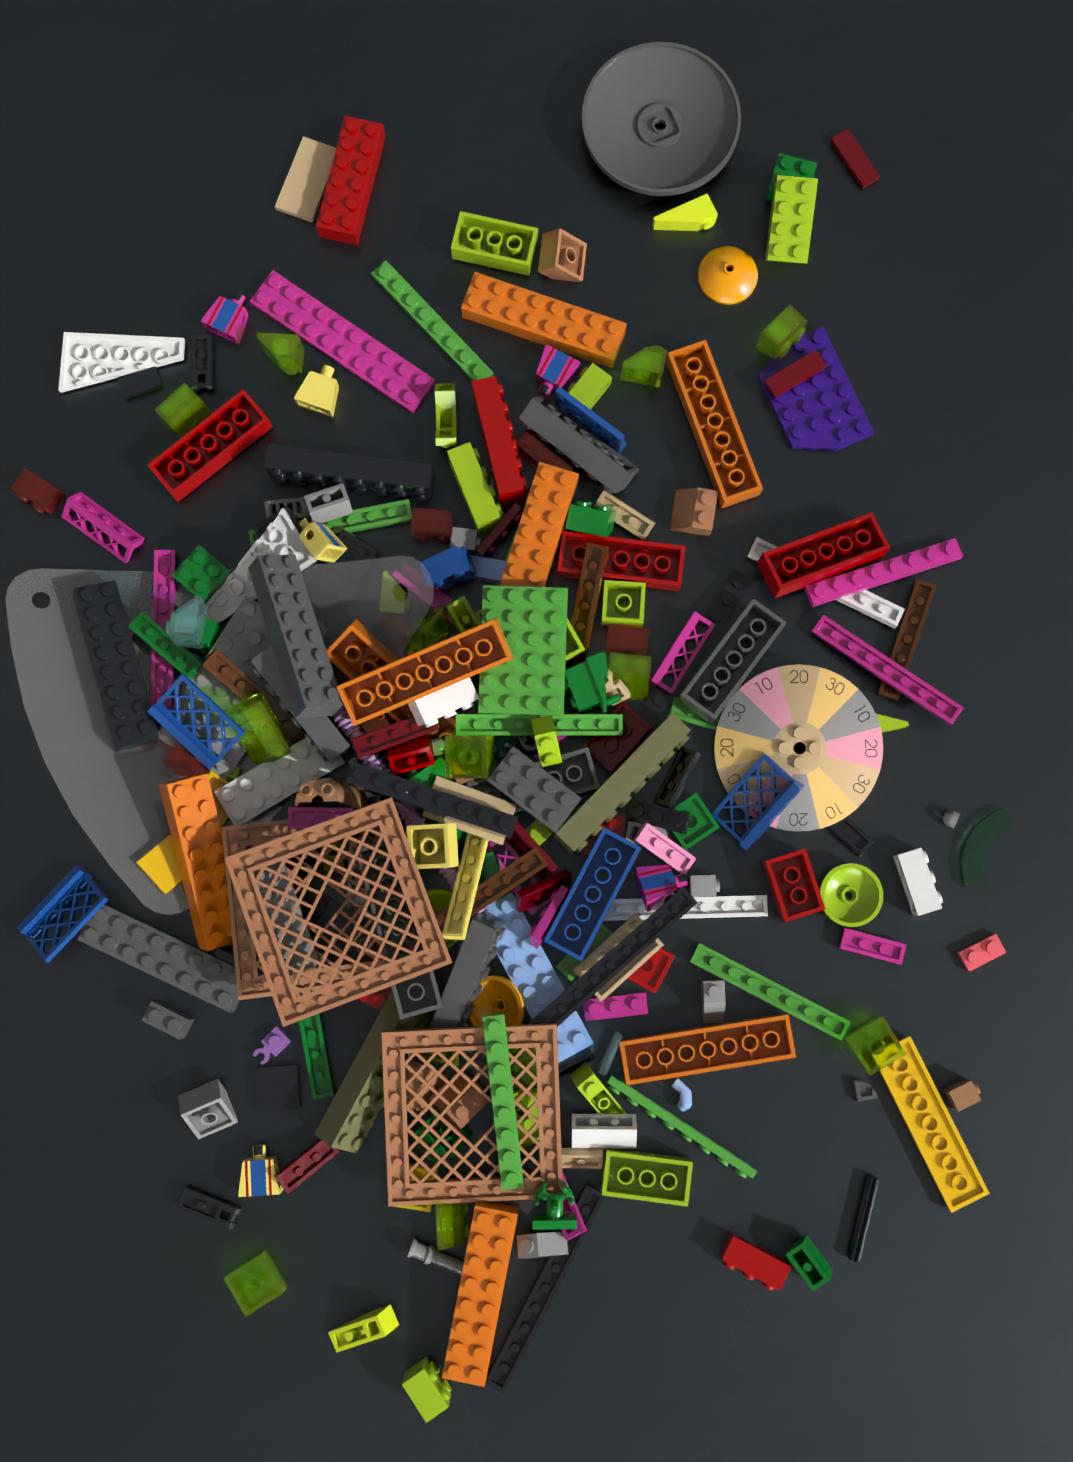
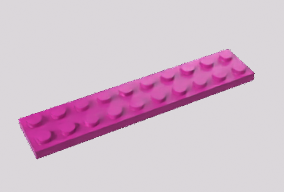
[249,270,436,414]

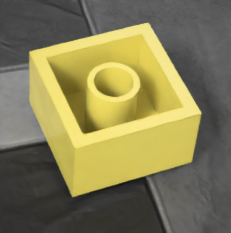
[407,823,458,869]

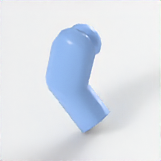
[671,1078,692,1111]

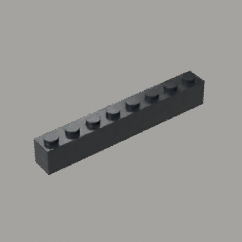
[346,762,518,840]

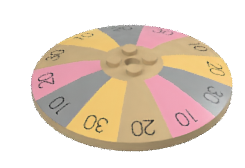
[714,664,883,831]

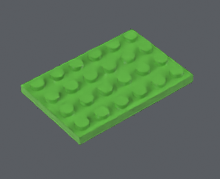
[478,585,568,716]

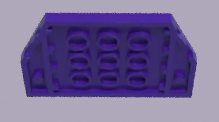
[758,327,874,451]

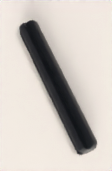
[848,1175,879,1262]

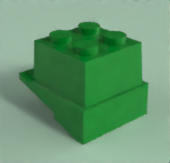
[565,651,621,714]

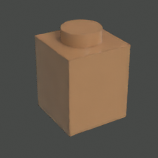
[943,1078,981,1112]

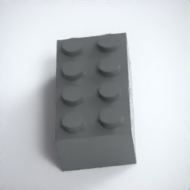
[487,747,581,834]

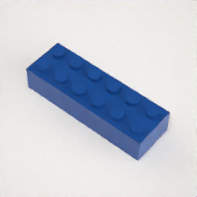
[544,828,642,962]

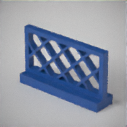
[555,386,627,454]
[147,673,246,770]
[711,753,805,850]
[16,866,108,963]

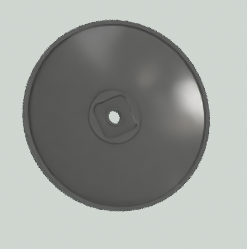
[581,42,741,196]

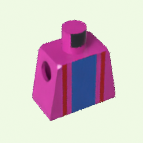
[201,291,248,345]
[536,344,580,397]
[635,865,687,912]

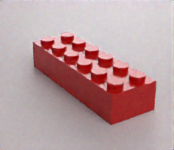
[316,116,386,245]
[472,376,528,509]
[147,389,273,502]
[757,513,890,599]
[557,531,686,591]

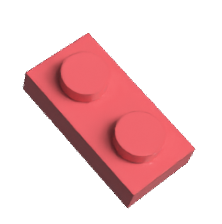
[957,934,1006,972]

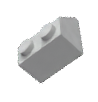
[178,1079,238,1140]

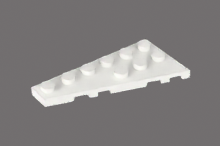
[58,332,186,393]
[202,508,317,624]

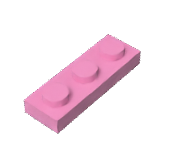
[634,822,696,875]

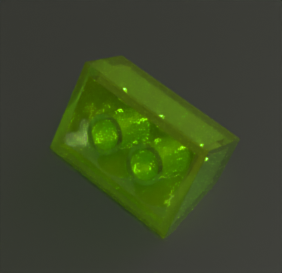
[224,692,292,764]

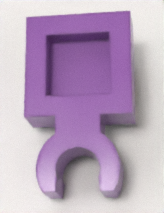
[253,1026,292,1065]

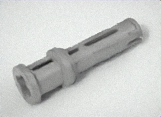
[407,1238,464,1275]

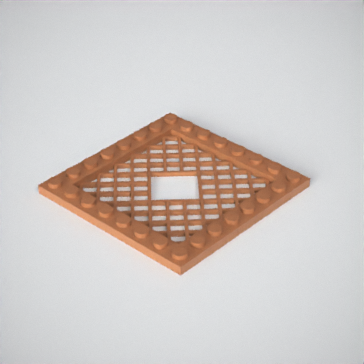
[224,797,452,1027]
[221,819,385,1000]
[381,1023,563,1207]

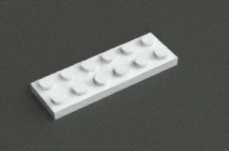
[214,738,345,826]

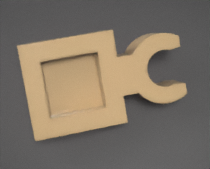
[605,670,631,706]

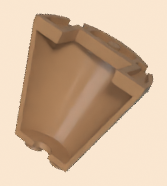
[294,777,373,811]

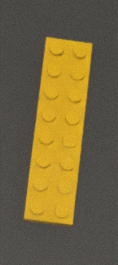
[871,1035,990,1213]

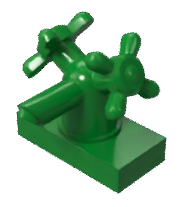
[533,1181,577,1230]

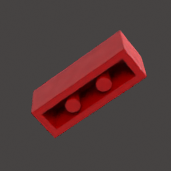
[719,1232,792,1291]

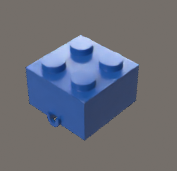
[419,546,477,591]

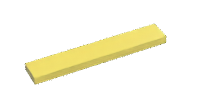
[442,833,488,940]

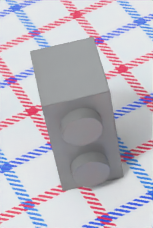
[304,483,353,523]

